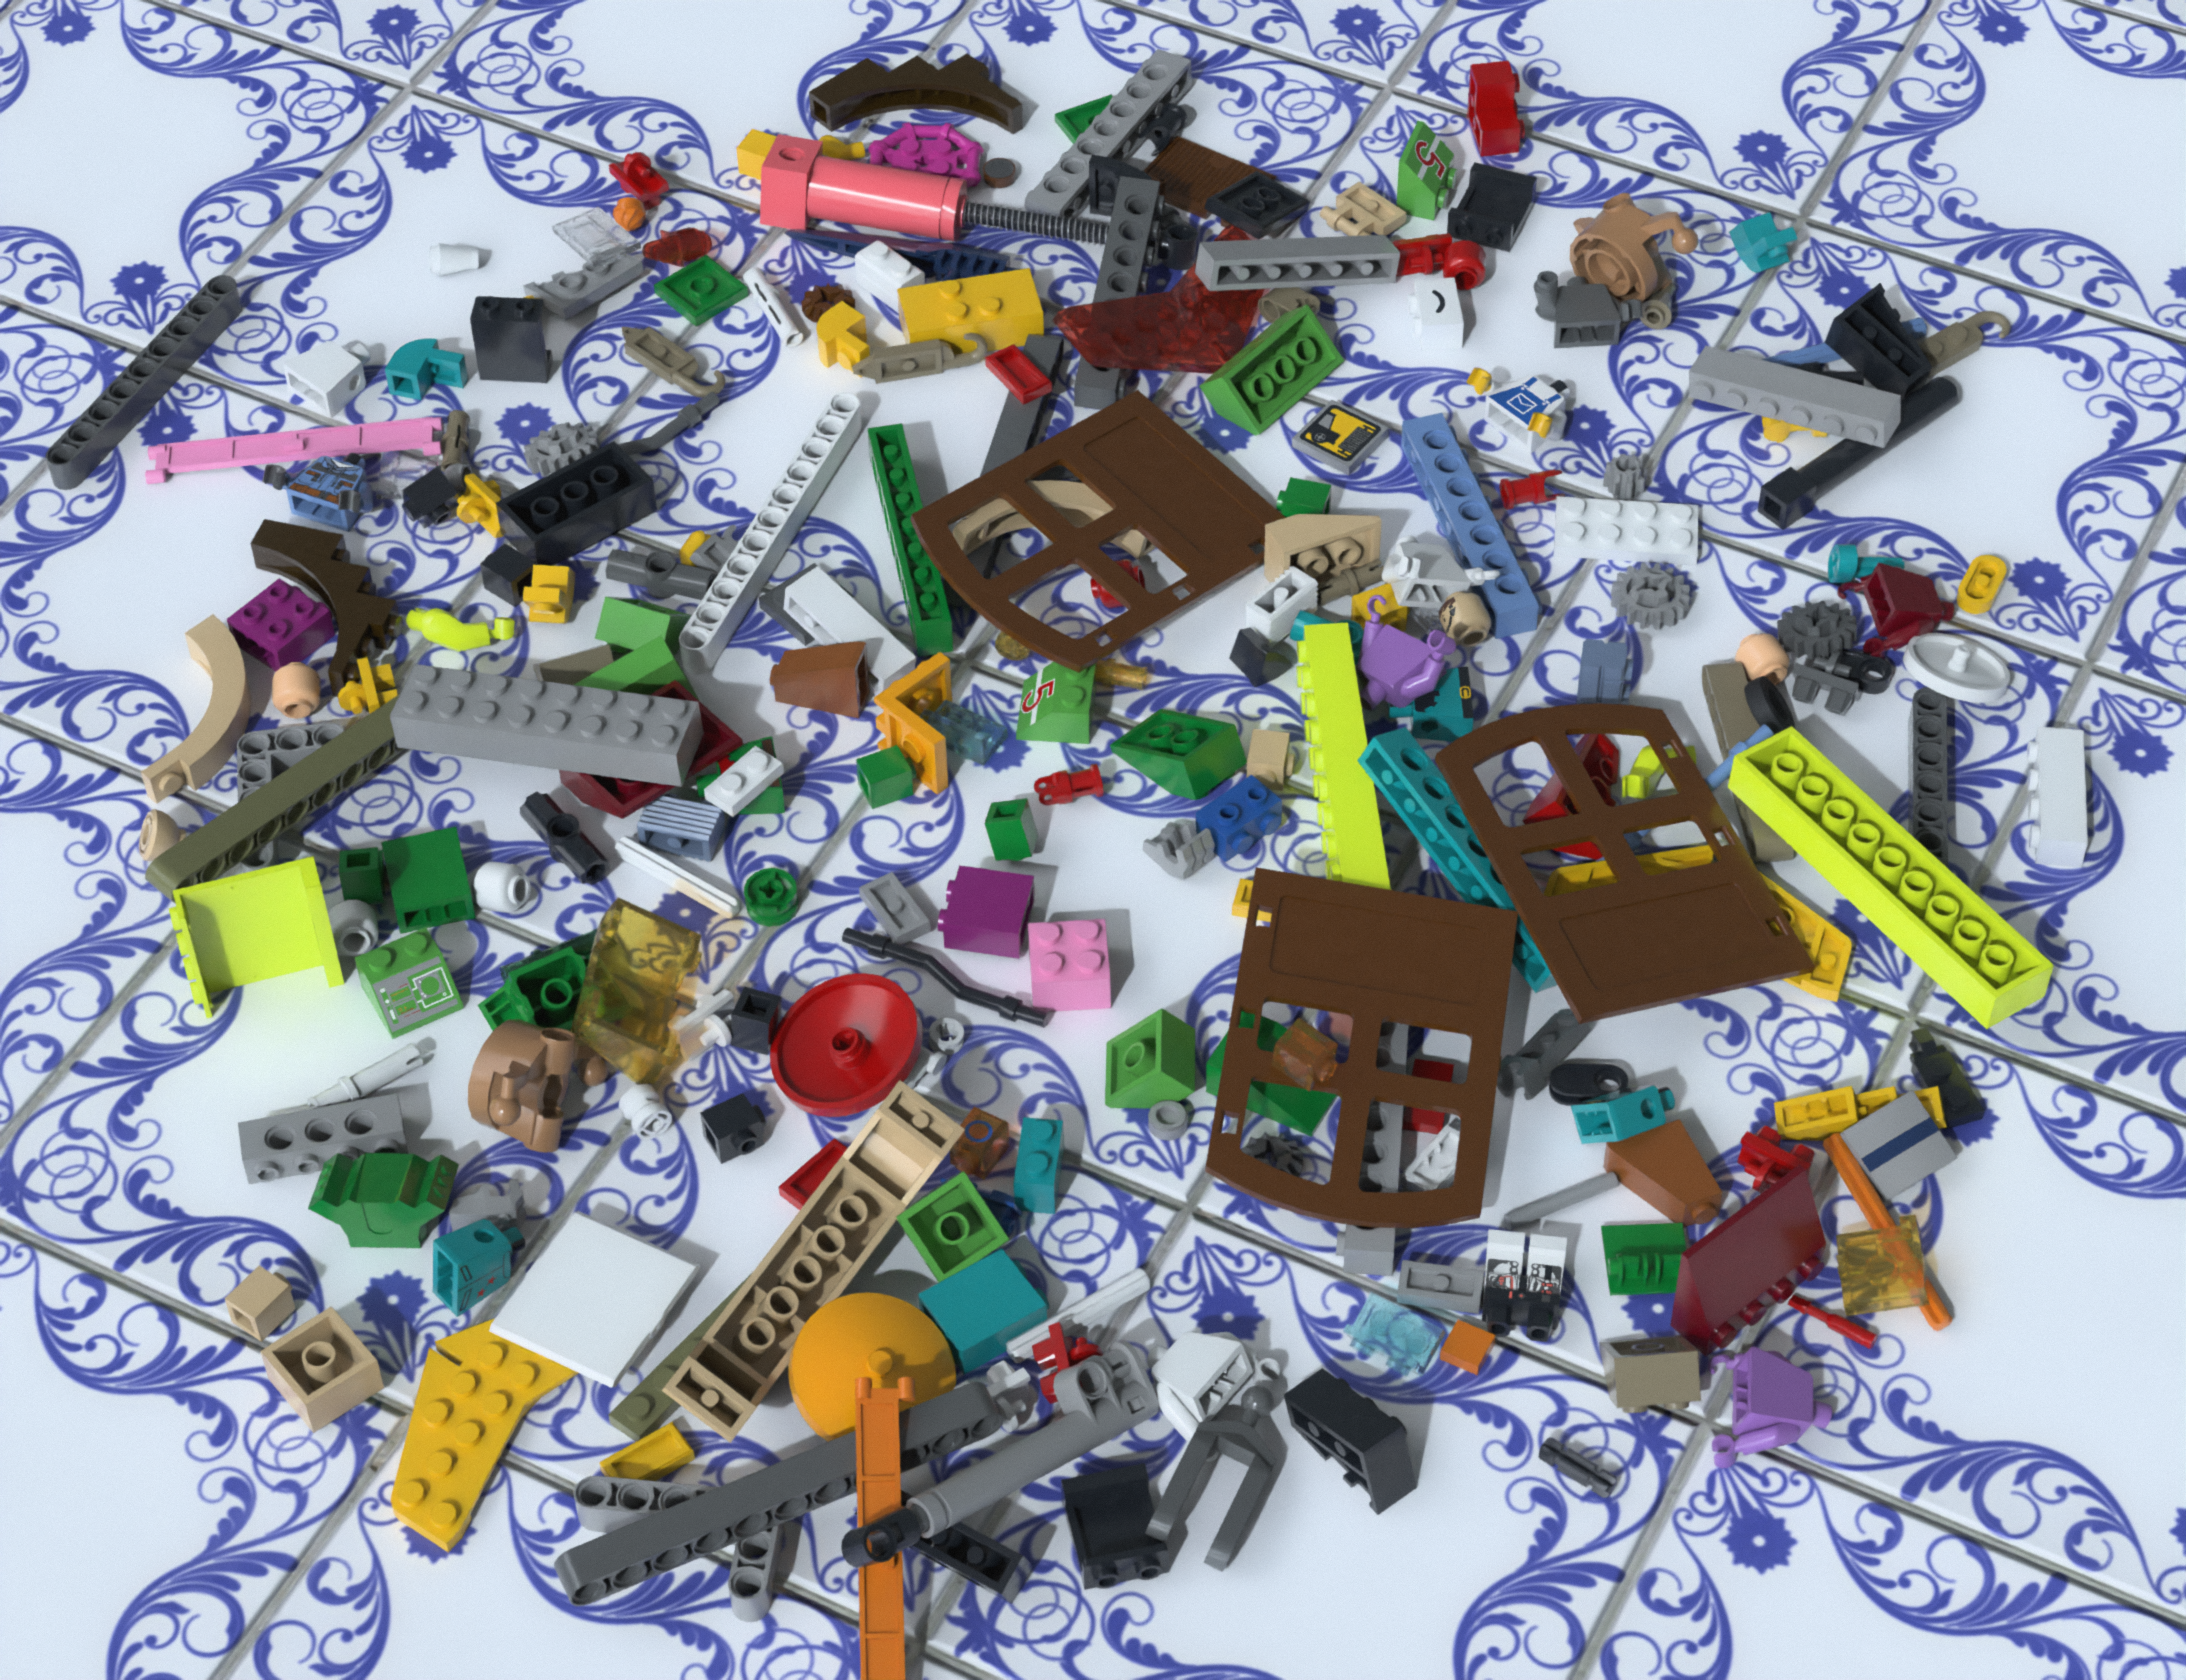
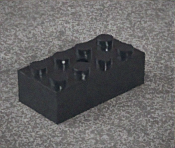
[496,441,657,566]

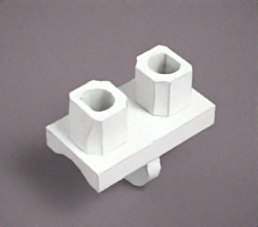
[667,989,735,1061]
[954,1360,1031,1433]

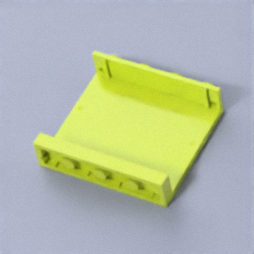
[169,856,344,1018]

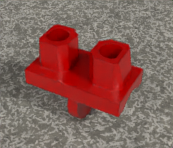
[609,152,669,210]
[1392,233,1452,276]
[1737,1125,1814,1193]
[1032,1322,1103,1404]

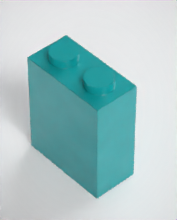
[918,1248,1050,1375]

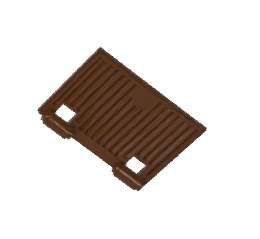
[1143,136,1276,229]

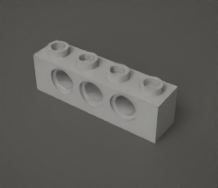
[238,1093,408,1184]

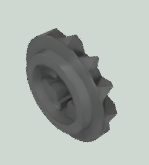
[1241,1131,1303,1177]

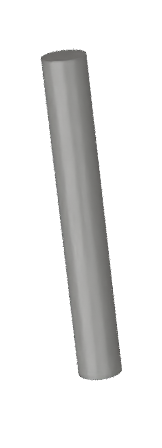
[1504,1172,1618,1230]

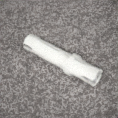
[743,267,803,348]
[307,1043,423,1109]

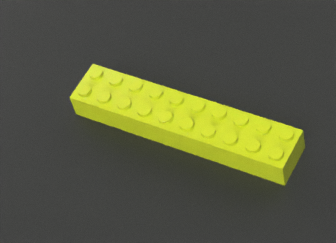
[1296,622,1391,890]
[1728,726,2054,1029]

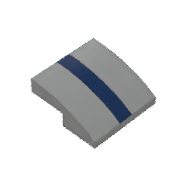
[1840,1090,1958,1202]

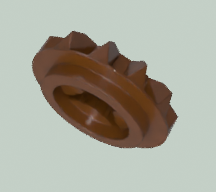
[801,283,855,323]

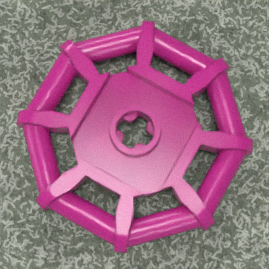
[868,122,984,188]

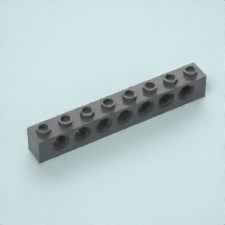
[1074,176,1165,410]

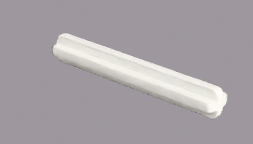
[615,836,741,919]
[1006,1268,1151,1363]

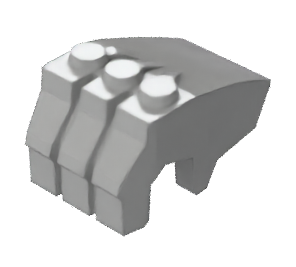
[1143,821,1215,880]
[449,1179,526,1233]

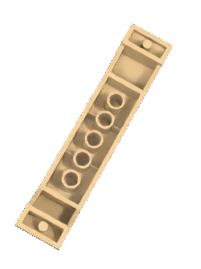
[662,1080,965,1443]

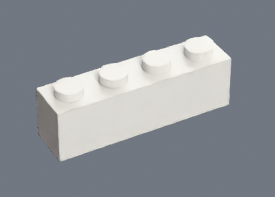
[784,566,916,696]
[2026,726,2088,868]

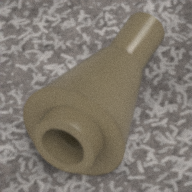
[1640,283,1676,330]

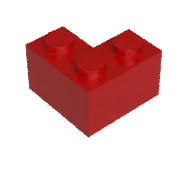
[1467,60,1525,157]

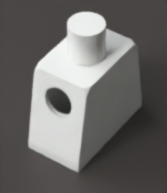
[283,341,371,418]

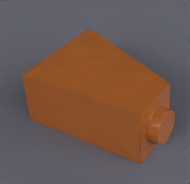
[770,641,870,719]
[1603,1119,1722,1228]

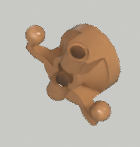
[1569,193,1699,304]
[468,1019,608,1153]

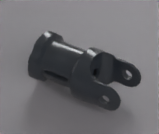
[1138,103,1188,156]

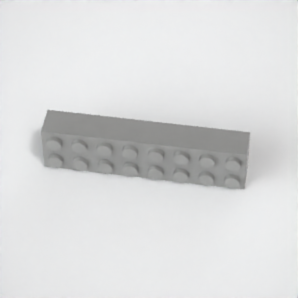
[390,664,704,787]

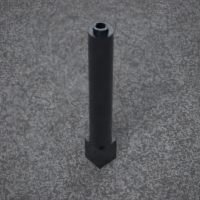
[1758,377,1958,530]

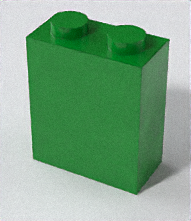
[381,827,476,934]

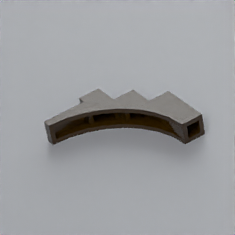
[809,53,1023,134]
[250,519,403,697]

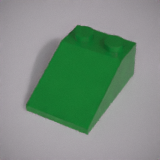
[1110,709,1247,800]
[1206,1011,1338,1137]

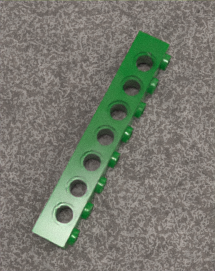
[867,423,953,657]

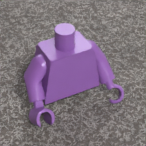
[1356,595,1456,711]
[1707,1346,1832,1468]

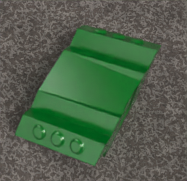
[478,946,631,1038]
[308,1153,459,1248]

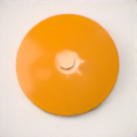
[788,1292,956,1442]

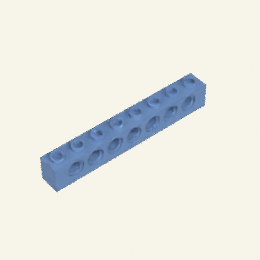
[1401,413,1542,639]

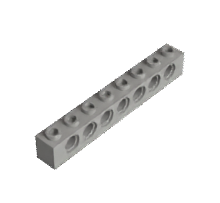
[1024,49,1192,220]
[1336,1022,1409,1276]

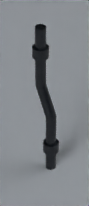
[842,927,1050,1028]

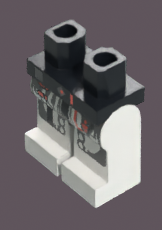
[1482,1229,1568,1342]

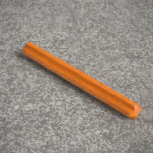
[1823,1133,1952,1331]

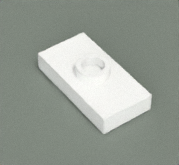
[1400,1124,1460,1192]

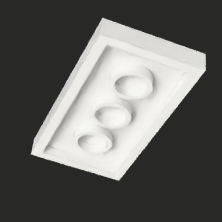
[1554,496,1698,565]

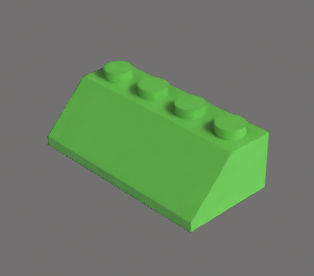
[1199,304,1344,436]

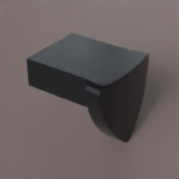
[1229,627,1292,687]

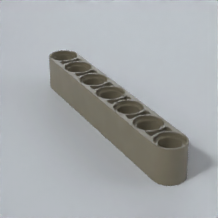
[1701,661,1794,864]

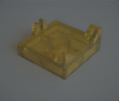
[1836,1214,1930,1316]

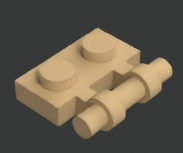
[1320,182,1406,236]

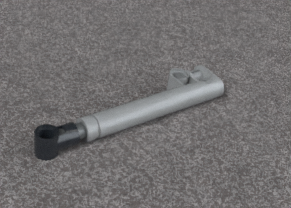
[841,1340,1159,1568]

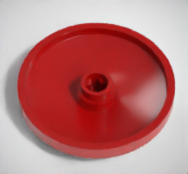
[770,973,923,1117]

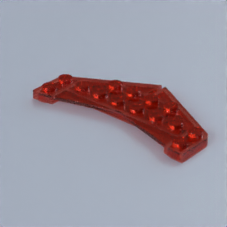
[1052,224,1265,374]

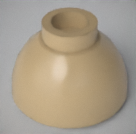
[139,809,186,861]

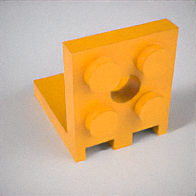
[874,652,953,795]

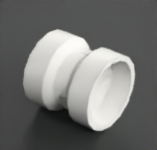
[619,1084,672,1140]

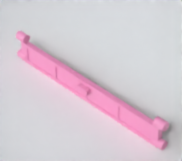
[145,417,443,484]

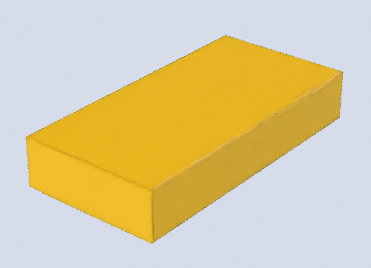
[599,1421,695,1481]

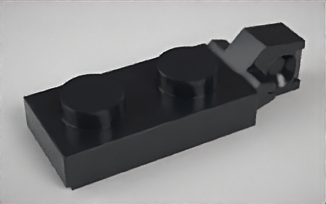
[1908,1027,1984,1129]

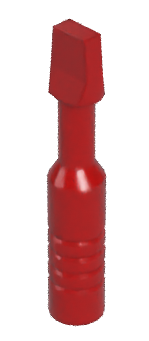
[1787,1295,1878,1350]

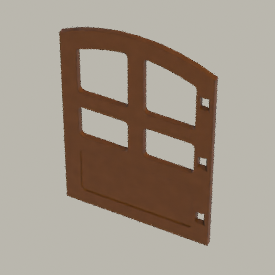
[910,390,1286,673]
[1434,703,1815,1024]
[1205,867,1518,1228]

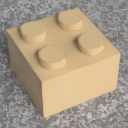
[260,1306,384,1433]

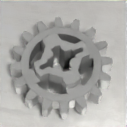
[524,422,600,477]
[1611,562,1690,630]

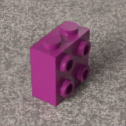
[227,578,335,672]
[938,865,1035,959]

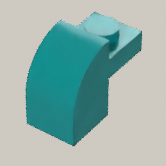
[1729,212,1798,273]
[385,338,468,400]

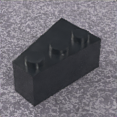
[1825,283,1932,400]
[1284,1368,1417,1515]

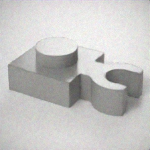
[689,525,739,575]

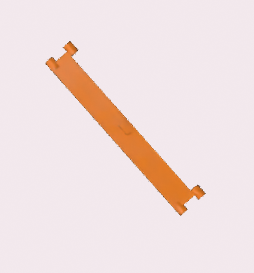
[855,1377,915,1680]

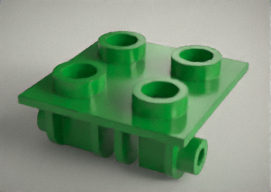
[1601,1223,1686,1296]

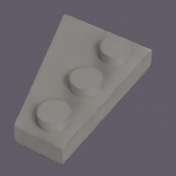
[523,250,644,320]

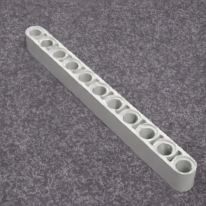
[679,392,862,675]

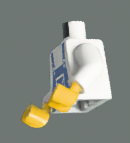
[1466,367,1570,454]

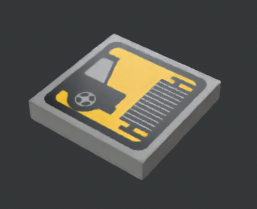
[1292,400,1389,476]

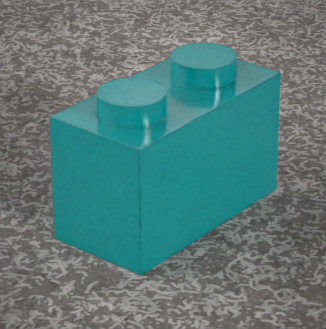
[1013,1117,1064,1214]

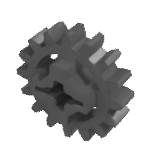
[1777,601,1857,660]

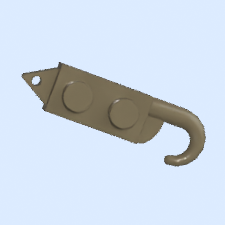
[1918,311,2011,378]
[622,327,726,398]
[852,333,987,384]

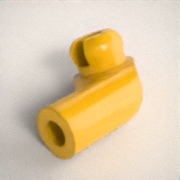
[818,135,865,160]
[679,530,711,567]

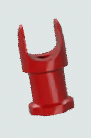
[1499,469,1565,510]
[1034,764,1104,806]

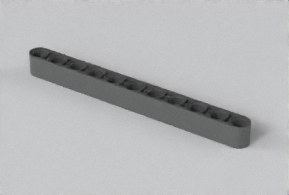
[943,334,1064,609]
[554,1382,1004,1606]

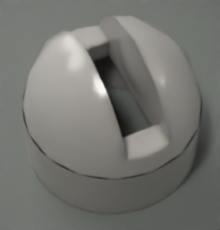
[444,463,472,491]

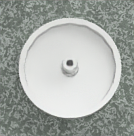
[1903,633,2010,703]

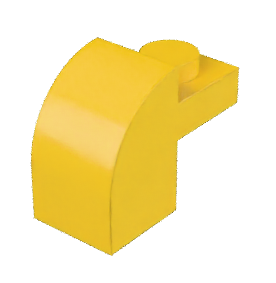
[816,301,870,378]
[523,565,575,624]

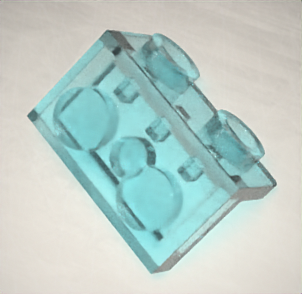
[920,699,1008,766]
[1343,1292,1446,1377]

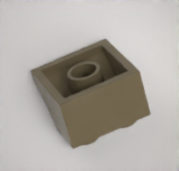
[1599,1335,1701,1413]

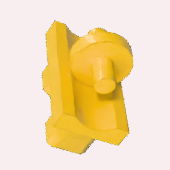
[457,473,503,538]
[338,657,398,714]

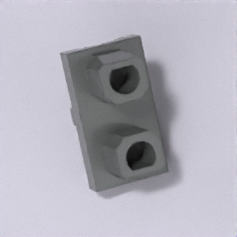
[1792,650,1862,716]

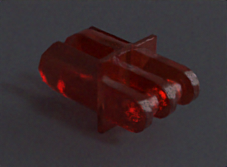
[642,227,712,267]

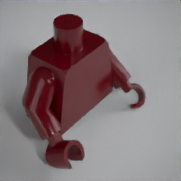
[1837,563,1954,660]

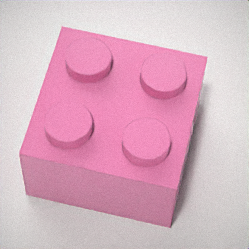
[1028,919,1111,1012]

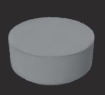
[1148,1100,1188,1141]

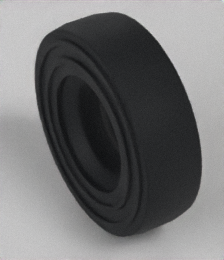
[1744,676,1795,735]

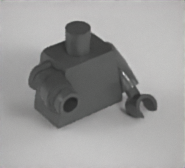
[1533,271,1643,349]

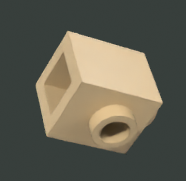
[1246,729,1295,791]
[225,1265,296,1342]

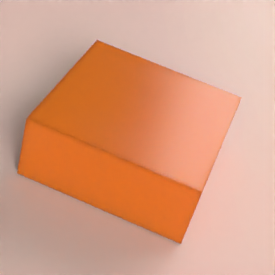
[1440,1319,1496,1375]

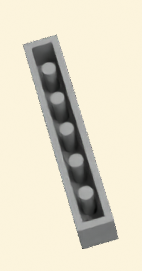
[1195,235,1400,291]
[1689,345,1901,448]

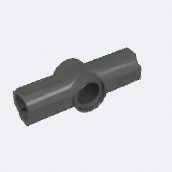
[605,549,717,600]

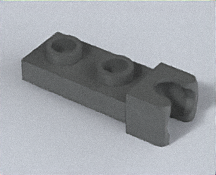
[1497,1013,1590,1100]

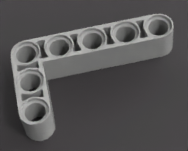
[237,723,344,873]
[574,1476,784,1622]

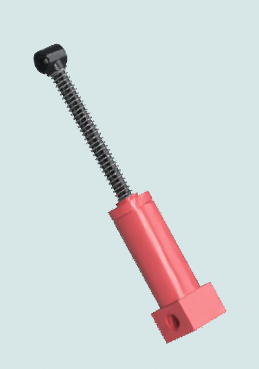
[760,134,1198,270]

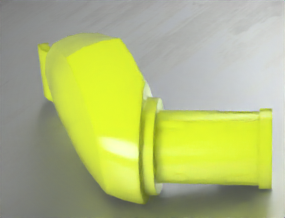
[406,608,515,652]
[1622,745,1696,799]

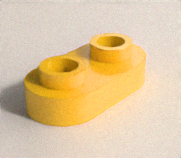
[1956,555,2007,614]

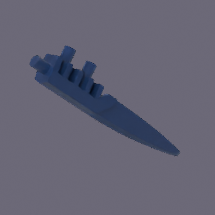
[785,229,1020,282]

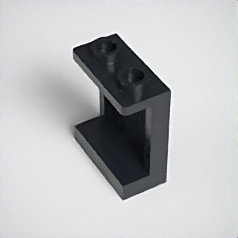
[1447,162,1537,252]
[470,296,553,383]
[1061,1463,1169,1590]

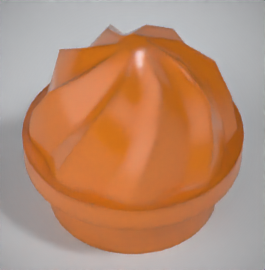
[613,197,646,232]

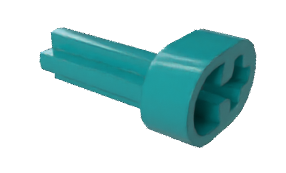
[1827,544,1905,583]

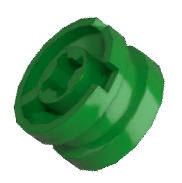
[744,868,799,927]

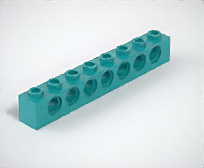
[1357,727,1557,993]

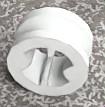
[929,1017,964,1056]

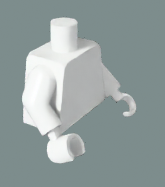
[1382,535,1500,609]
[1147,1331,1280,1463]

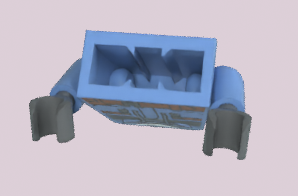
[262,453,373,532]

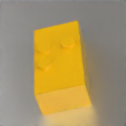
[897,268,1044,355]

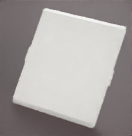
[489,1211,700,1388]

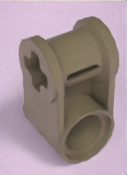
[1258,287,1320,323]

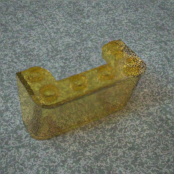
[571,897,702,1085]

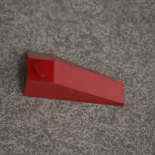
[1522,734,1619,860]

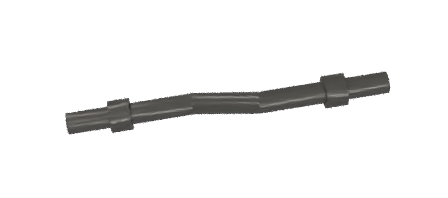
[618,392,720,456]

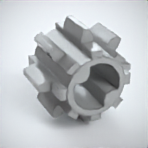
[1603,454,1648,501]

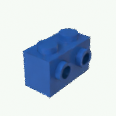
[1196,775,1282,862]

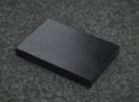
[1204,171,1310,239]

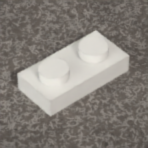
[704,746,784,817]

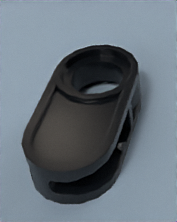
[1818,648,1892,694]
[1549,1064,1629,1106]

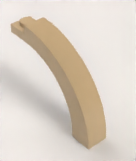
[952,480,1156,560]
[141,614,251,804]

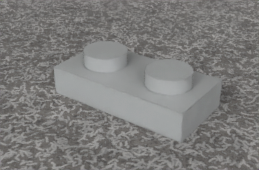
[859,872,931,945]
[1396,1260,1484,1314]

